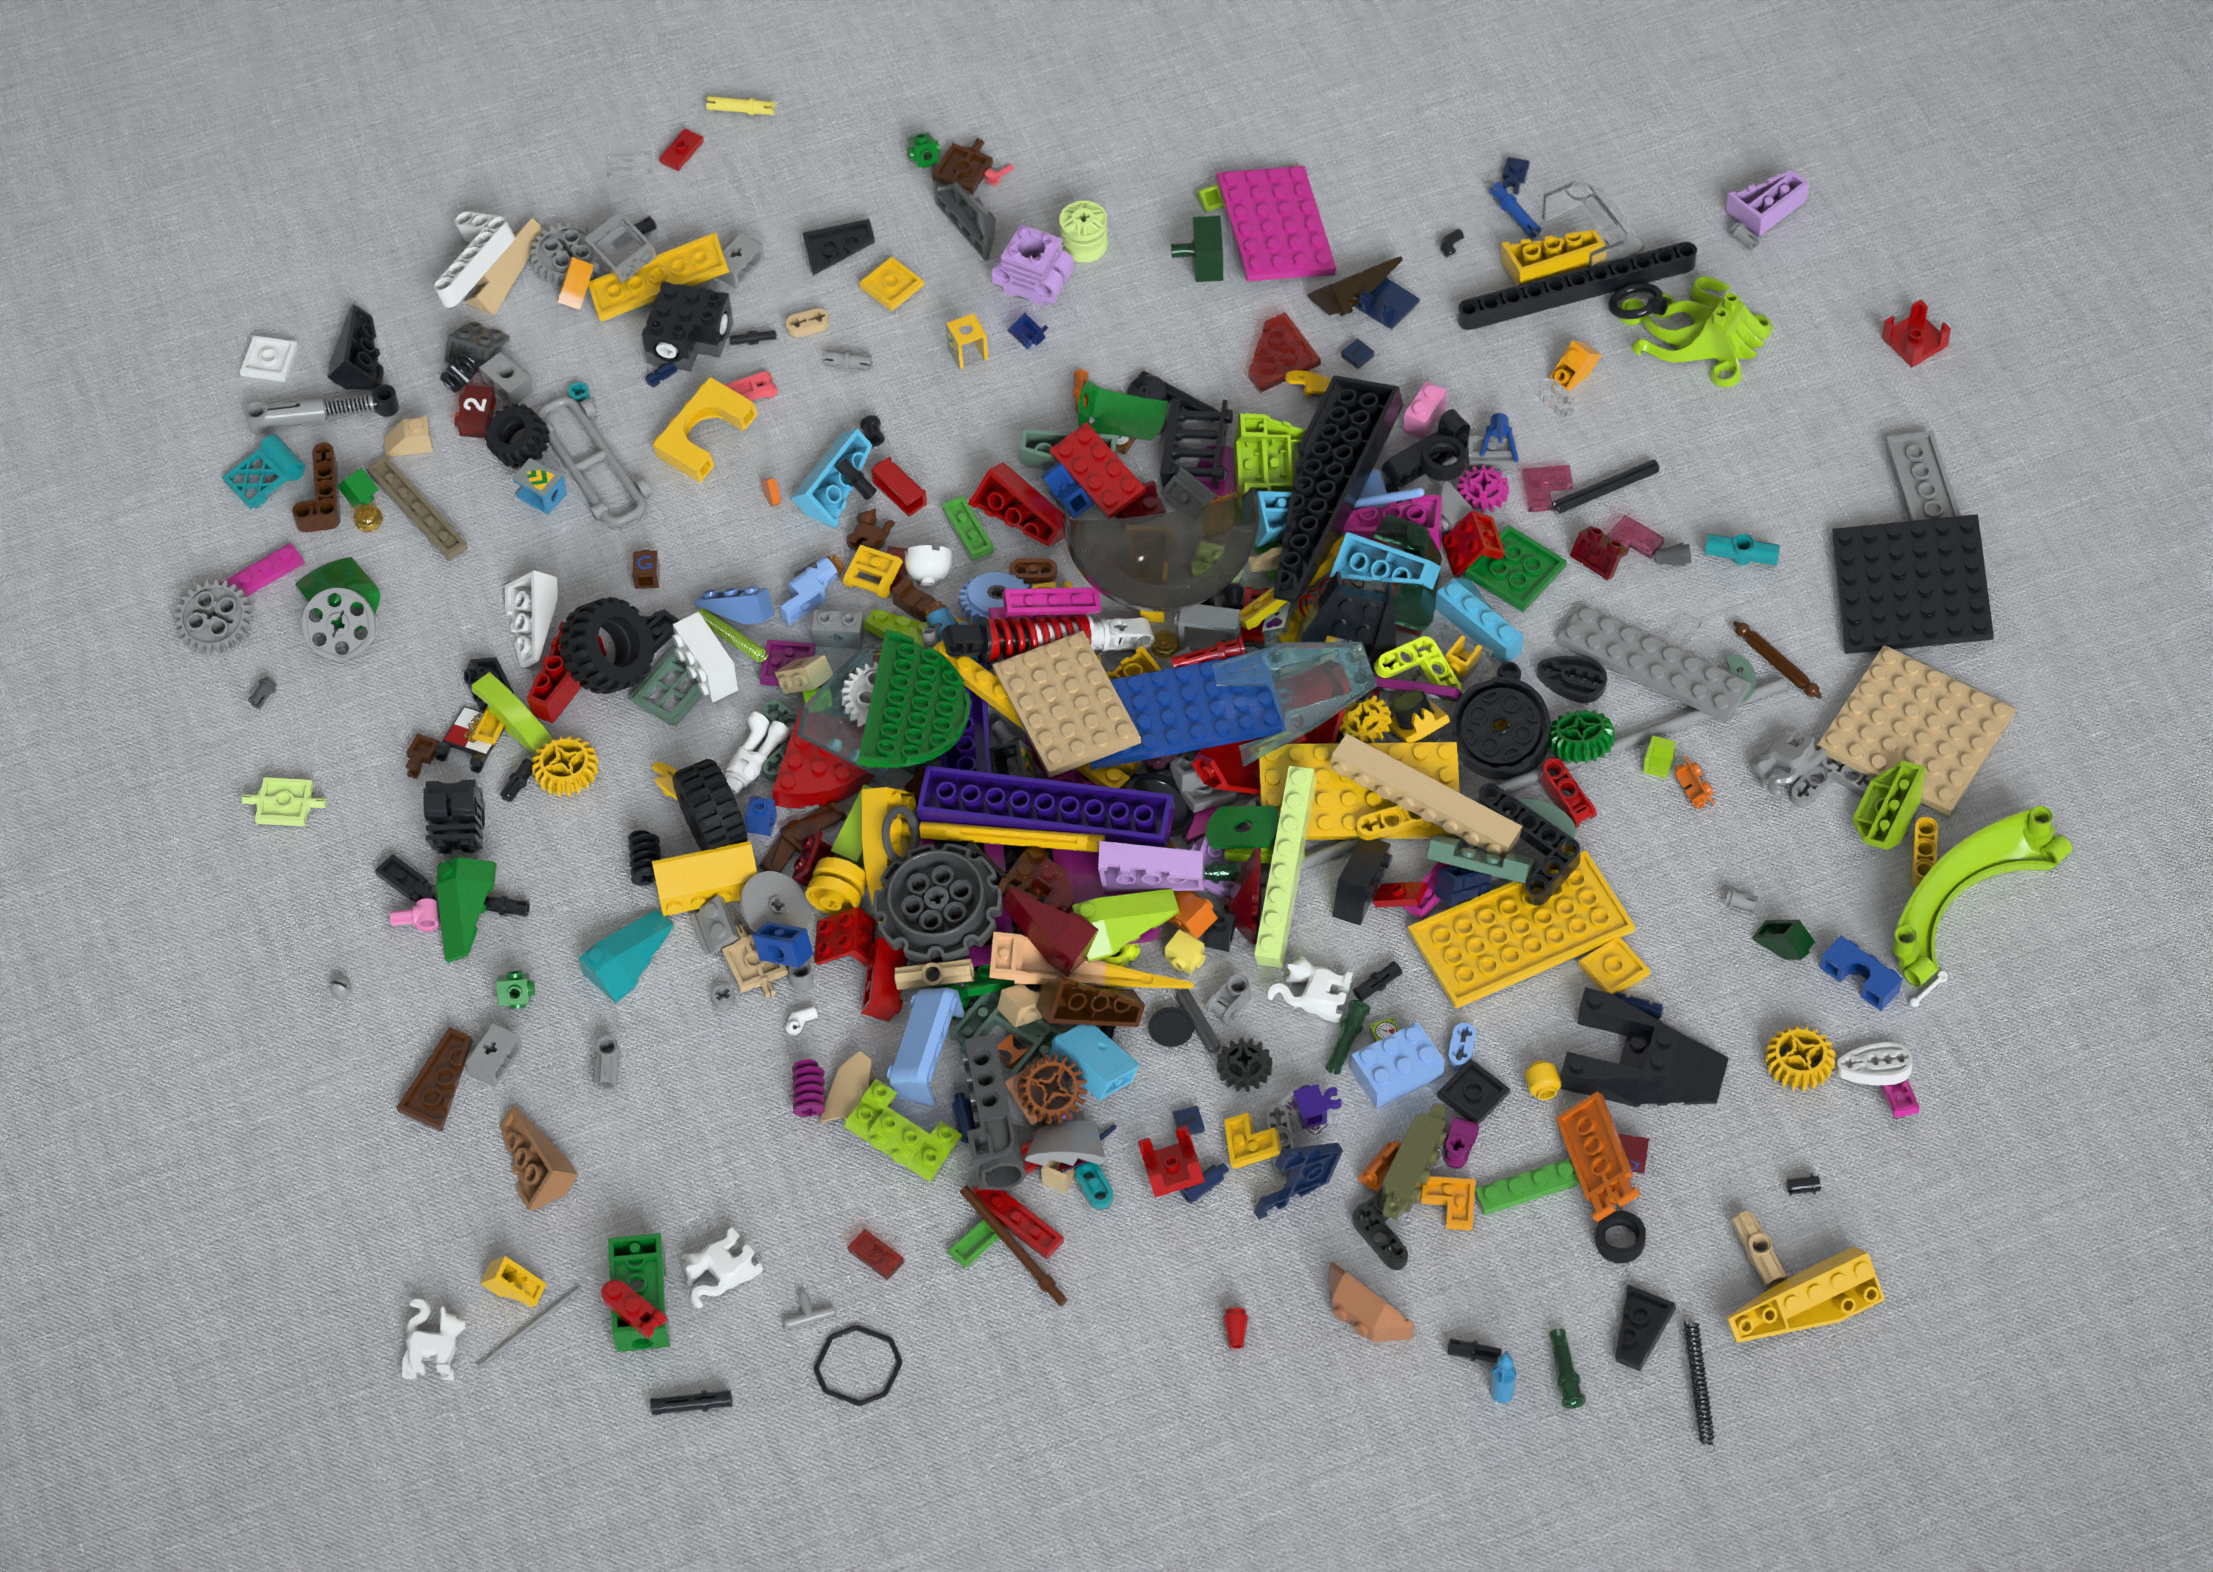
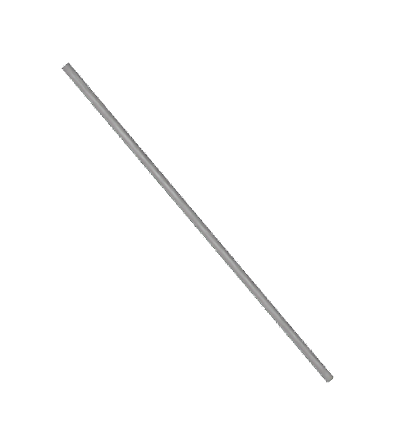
[1261,678,1787,885]

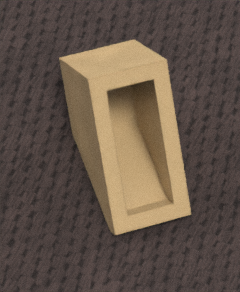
[384,416,433,458]

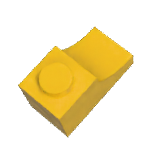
[479,1256,546,1308]

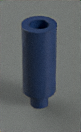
[952,1092,976,1143]
[1180,1163,1229,1204]

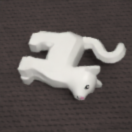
[1266,957,1353,1024]
[681,1227,763,1308]
[402,1299,466,1380]

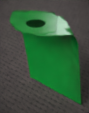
[1078,381,1168,441]
[295,557,380,631]

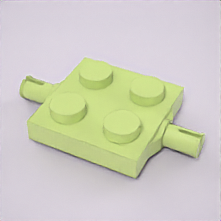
[242,777,327,826]

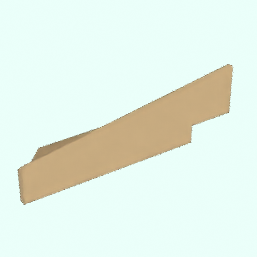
[465,217,543,315]

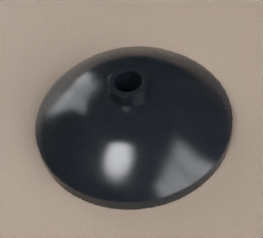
[1126,773,1195,837]

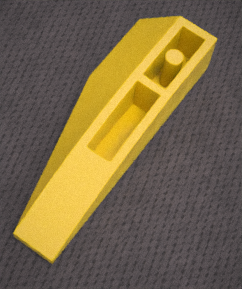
[862,787,916,924]
[1726,1246,1885,1343]

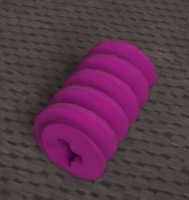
[792,1059,825,1117]

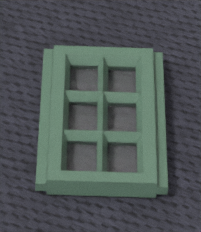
[629,645,703,726]

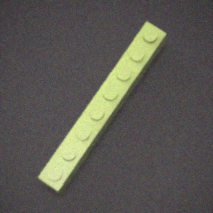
[1254,766,1317,968]

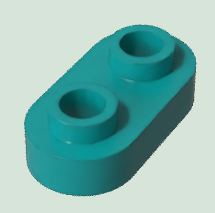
[1075,1162,1114,1209]

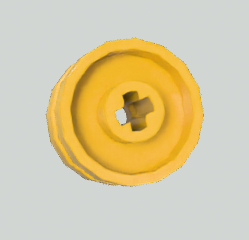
[805,857,868,916]

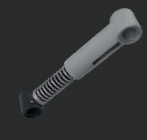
[244,384,399,434]

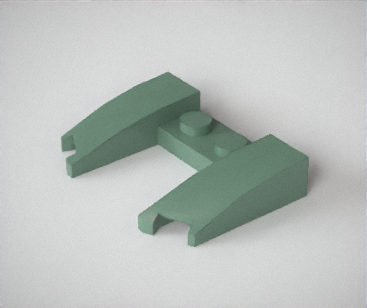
[1427,834,1537,884]
[950,992,1064,1081]

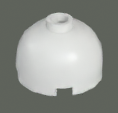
[904,545,952,586]

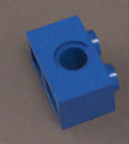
[752,921,814,968]

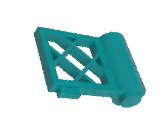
[222,434,306,509]

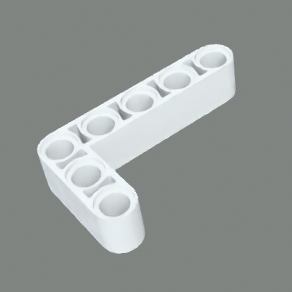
[433,211,515,308]

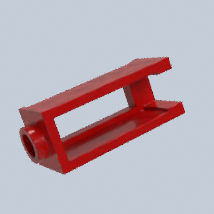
[871,456,927,517]

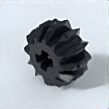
[440,353,479,392]

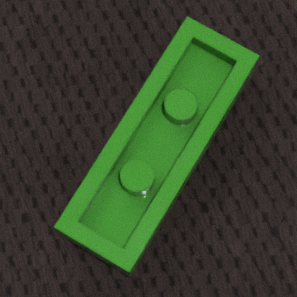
[942,495,994,561]

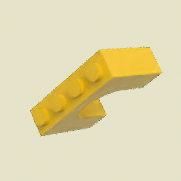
[653,377,758,483]

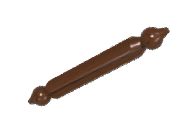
[1733,621,1822,699]

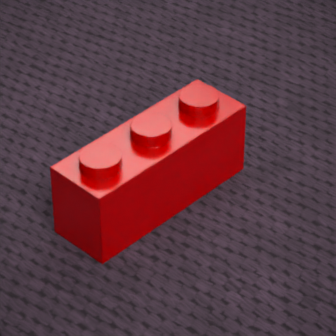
[861,937,908,1022]

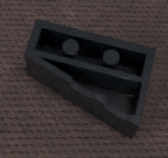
[1332,838,1392,926]

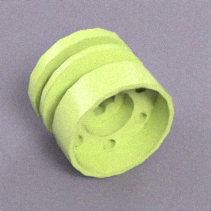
[1059,201,1108,262]

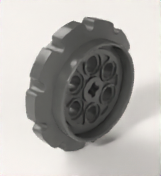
[873,843,1003,964]

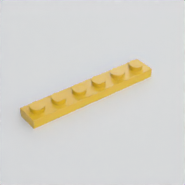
[1240,534,1346,630]

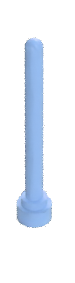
[1353,488,1424,509]

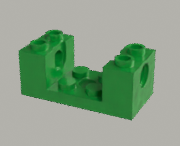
[608,1233,670,1352]

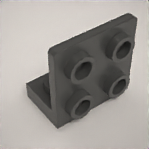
[445,322,510,373]

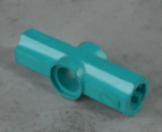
[1705,533,1780,566]

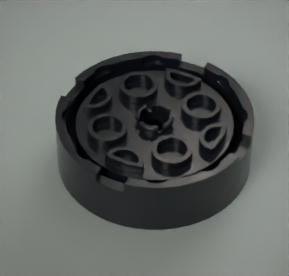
[1451,677,1552,780]

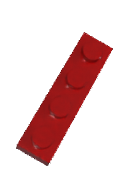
[972,1186,1064,1260]

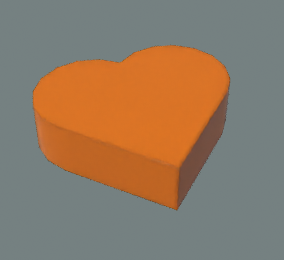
[761,478,781,507]

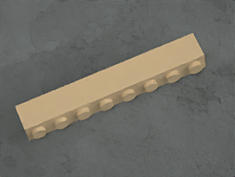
[1329,734,1522,860]

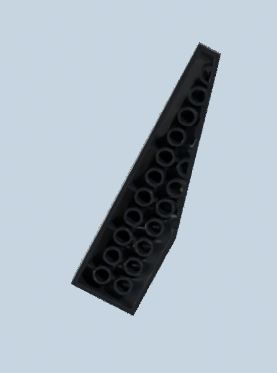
[1273,375,1403,603]

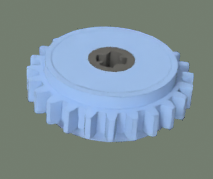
[959,572,1030,624]

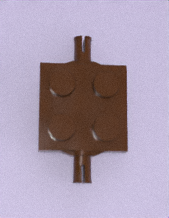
[932,138,993,195]

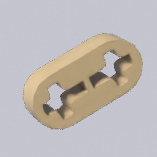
[786,308,829,338]

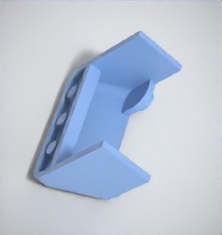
[887,988,965,1107]

